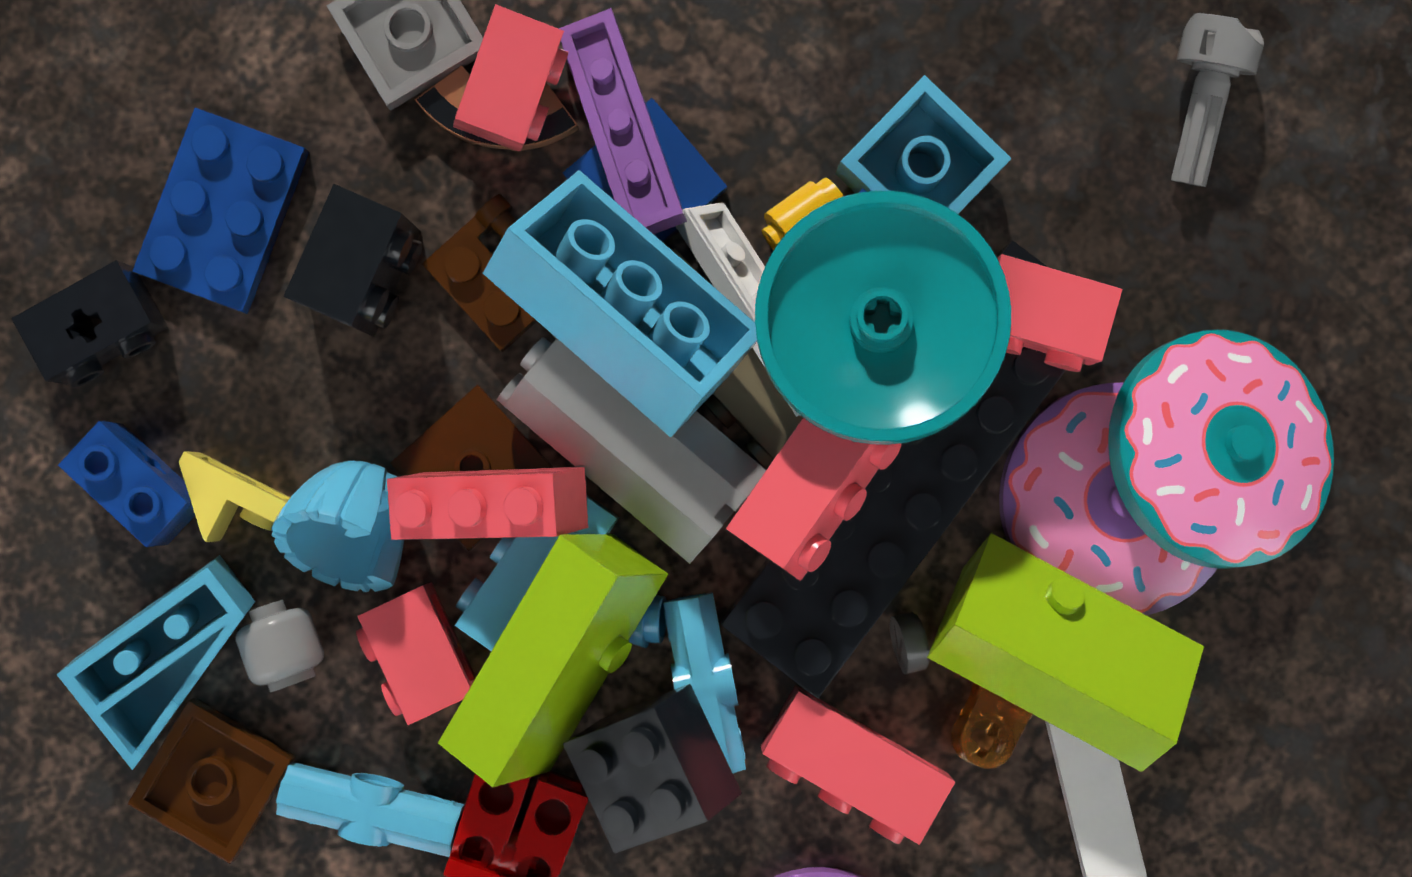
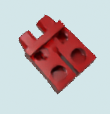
[443,771,589,877]

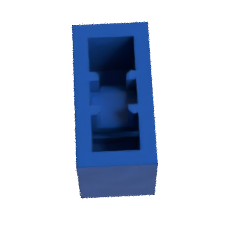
[58,421,195,547]

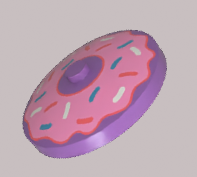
[999,382,1217,615]

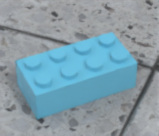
[483,170,757,437]

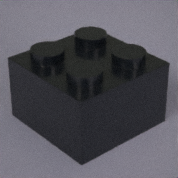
[283,184,423,337]
[563,684,742,854]

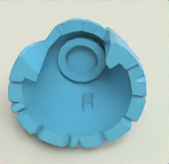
[272,460,404,592]

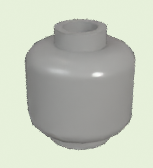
[235,600,324,693]

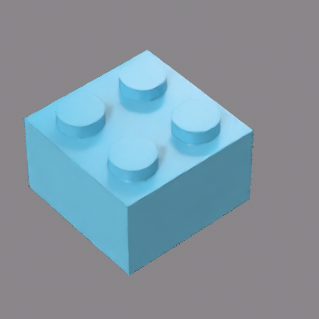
[835,75,1012,214]

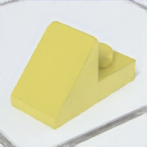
[179,451,291,542]

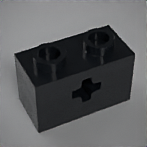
[11,260,168,387]

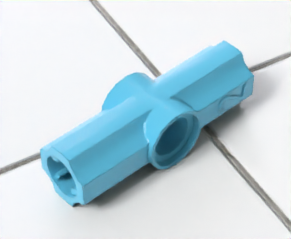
[663,592,746,774]
[276,762,465,857]

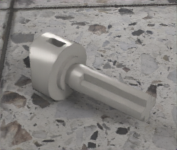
[1171,13,1264,187]

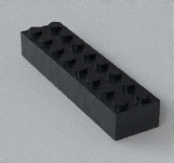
[721,240,1066,698]

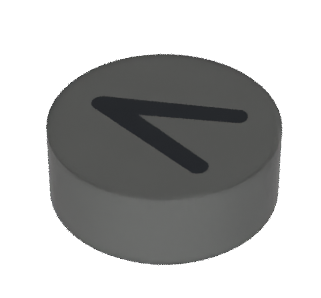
[889,612,930,674]

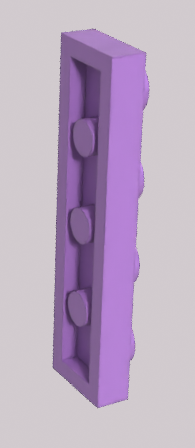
[559,8,687,234]

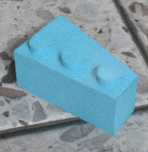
[57,555,256,770]

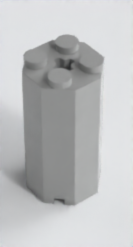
[497,335,766,564]

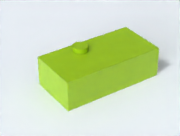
[927,533,1204,772]
[438,534,668,788]

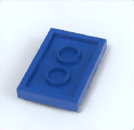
[132,107,309,314]

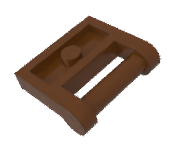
[422,194,537,352]

